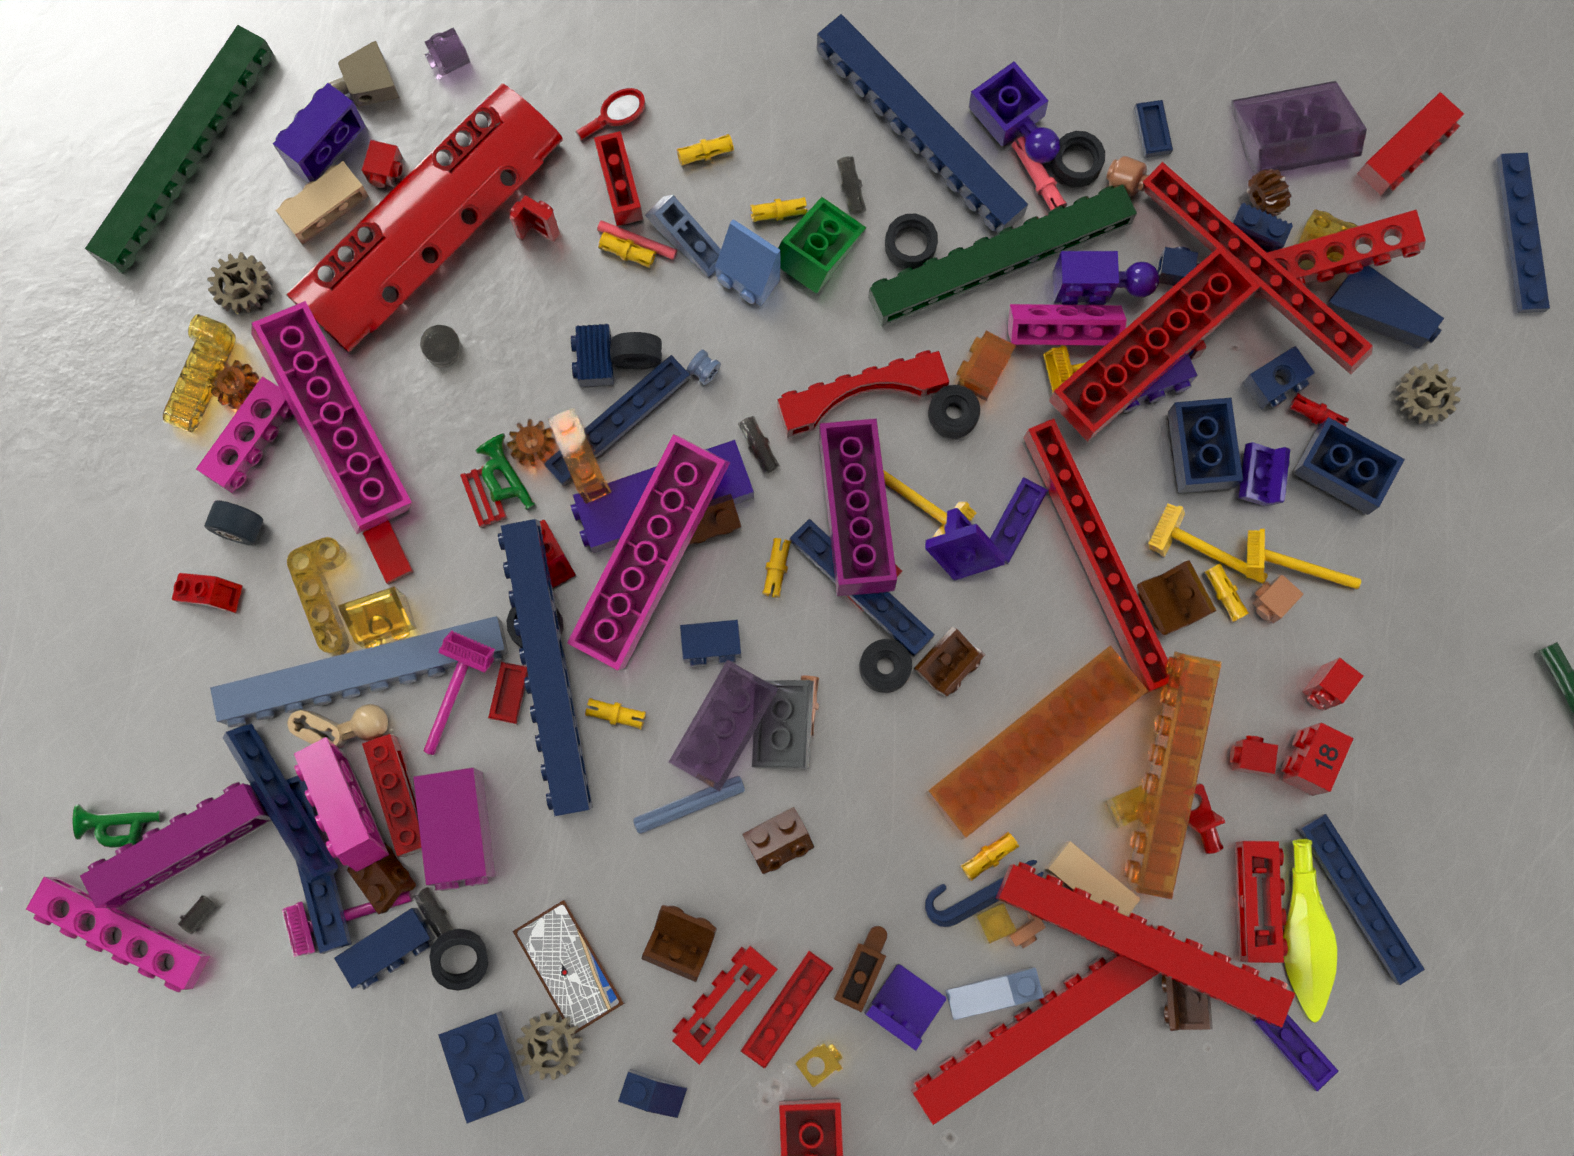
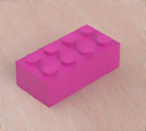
[294,737,389,872]

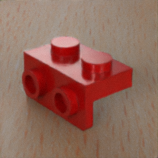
[510,195,560,242]

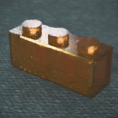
[548,408,612,504]

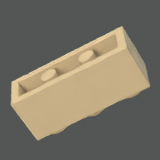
[276,161,369,245]
[1044,841,1141,916]

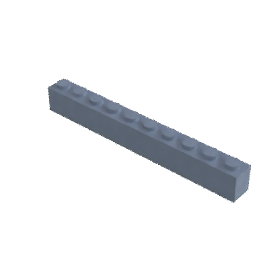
[210,616,509,727]

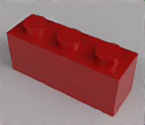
[594,131,643,226]

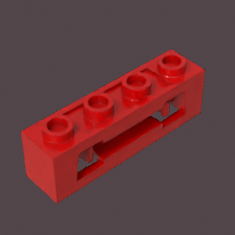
[362,734,422,858]
[1236,841,1288,963]
[672,945,778,1065]

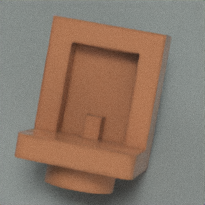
[1006,912,1046,949]

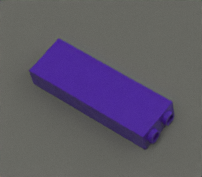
[570,440,754,554]

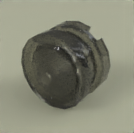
[420,325,462,368]

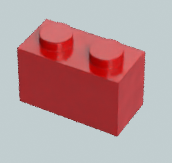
[1302,657,1364,710]

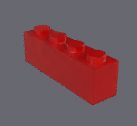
[1357,92,1464,195]

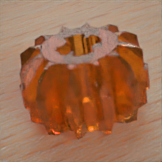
[209,360,259,409]
[507,419,556,468]

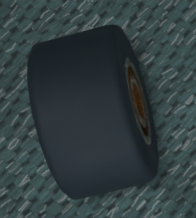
[204,500,263,545]

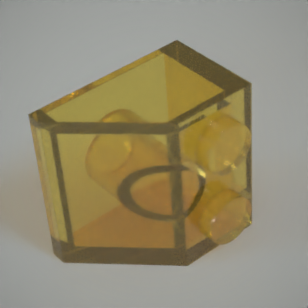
[338,586,417,649]

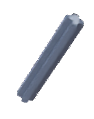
[633,776,745,834]

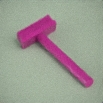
[423,630,495,755]
[282,891,412,957]

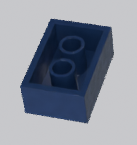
[1168,397,1243,493]
[1293,417,1405,515]
[438,1011,530,1124]

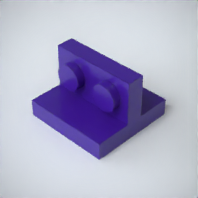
[925,508,1005,581]

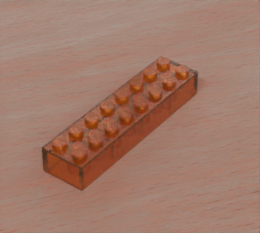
[926,645,1148,839]
[1124,651,1222,900]

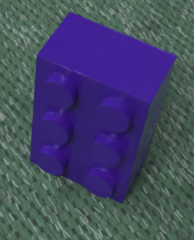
[273,82,366,183]

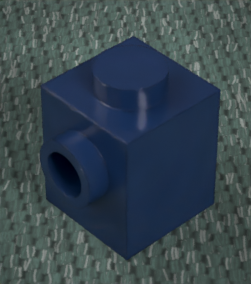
[1157,247,1200,286]

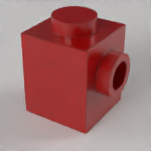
[362,140,403,188]
[1230,735,1278,776]

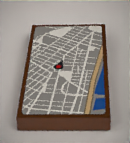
[512,900,625,1034]

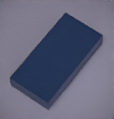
[1134,100,1173,158]

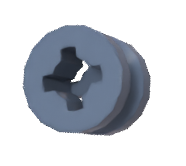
[686,349,721,385]

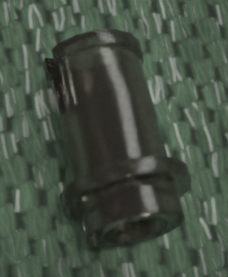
[178,895,217,935]

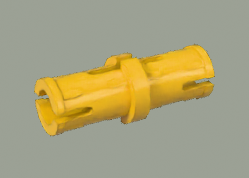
[676,134,734,166]
[750,197,807,223]
[598,232,656,268]
[762,538,791,598]
[1204,563,1249,622]
[585,698,646,730]
[961,832,1019,881]

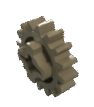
[207,252,271,314]
[1396,363,1461,425]
[516,1012,583,1080]

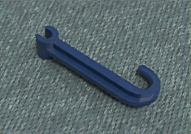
[925,860,1044,927]

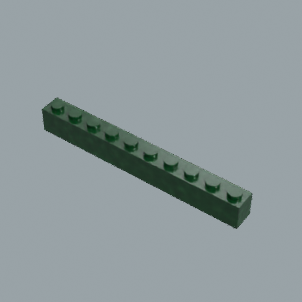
[85,25,273,274]
[868,184,1137,326]

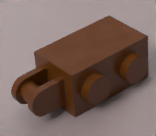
[833,926,887,1012]

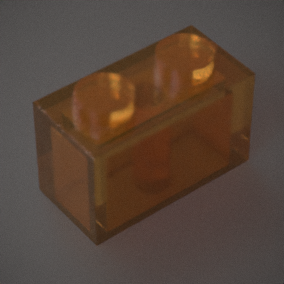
[956,330,1016,401]

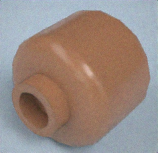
[1106,156,1149,197]

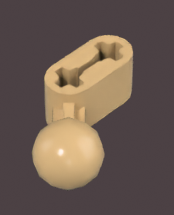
[287,704,388,749]

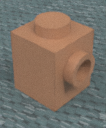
[1252,575,1304,623]

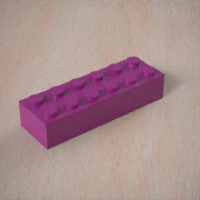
[819,418,897,596]
[80,782,272,908]

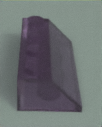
[669,660,779,792]

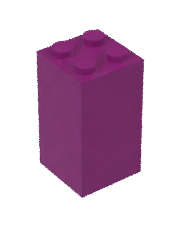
[413,768,496,891]

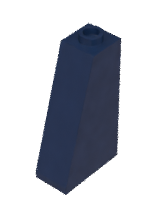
[1326,265,1444,348]

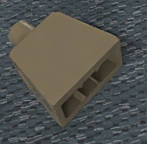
[328,41,400,107]

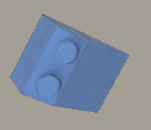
[715,219,780,306]

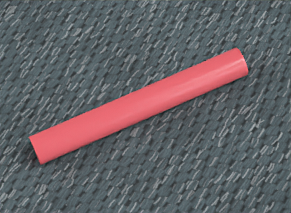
[597,220,678,260]

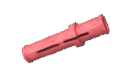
[1011,136,1067,211]

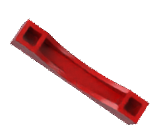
[777,350,950,438]

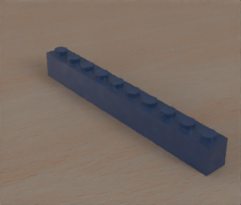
[816,14,1028,233]
[498,519,593,817]

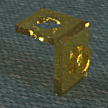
[1105,785,1154,828]
[795,1041,843,1087]

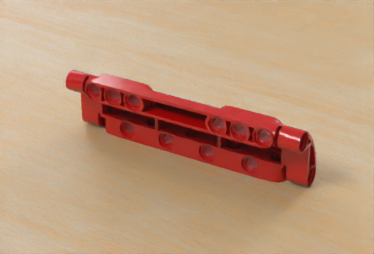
[286,83,563,353]

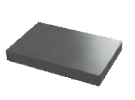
[752,680,814,769]

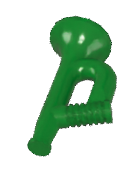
[475,433,535,510]
[72,804,161,848]

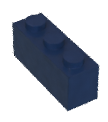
[334,908,435,990]

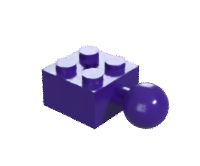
[969,61,1060,163]
[1053,251,1160,305]

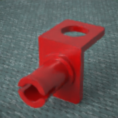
[1176,783,1225,854]

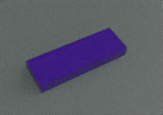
[990,477,1048,565]
[1253,1014,1339,1092]

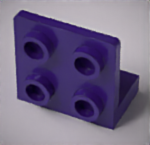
[864,964,946,1051]

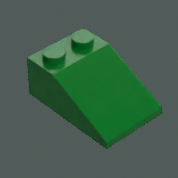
[778,197,867,294]

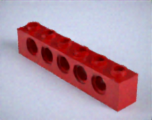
[1254,209,1426,299]

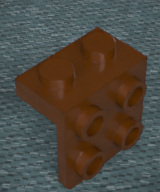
[1137,560,1217,635]
[641,905,717,982]

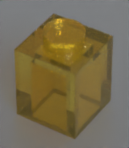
[973,903,1016,944]

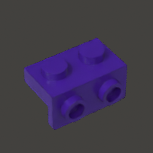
[1239,442,1290,506]

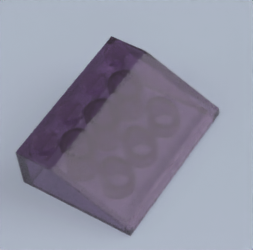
[1231,81,1367,175]

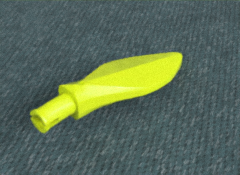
[1283,839,1337,1023]

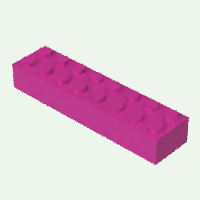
[251,301,412,534]
[567,434,730,670]

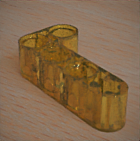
[163,314,236,432]
[287,537,349,656]

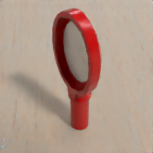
[575,88,646,140]

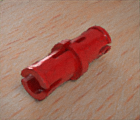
[1289,393,1349,426]

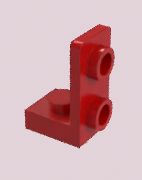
[540,520,576,588]
[172,573,243,613]

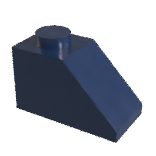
[618,1069,687,1118]

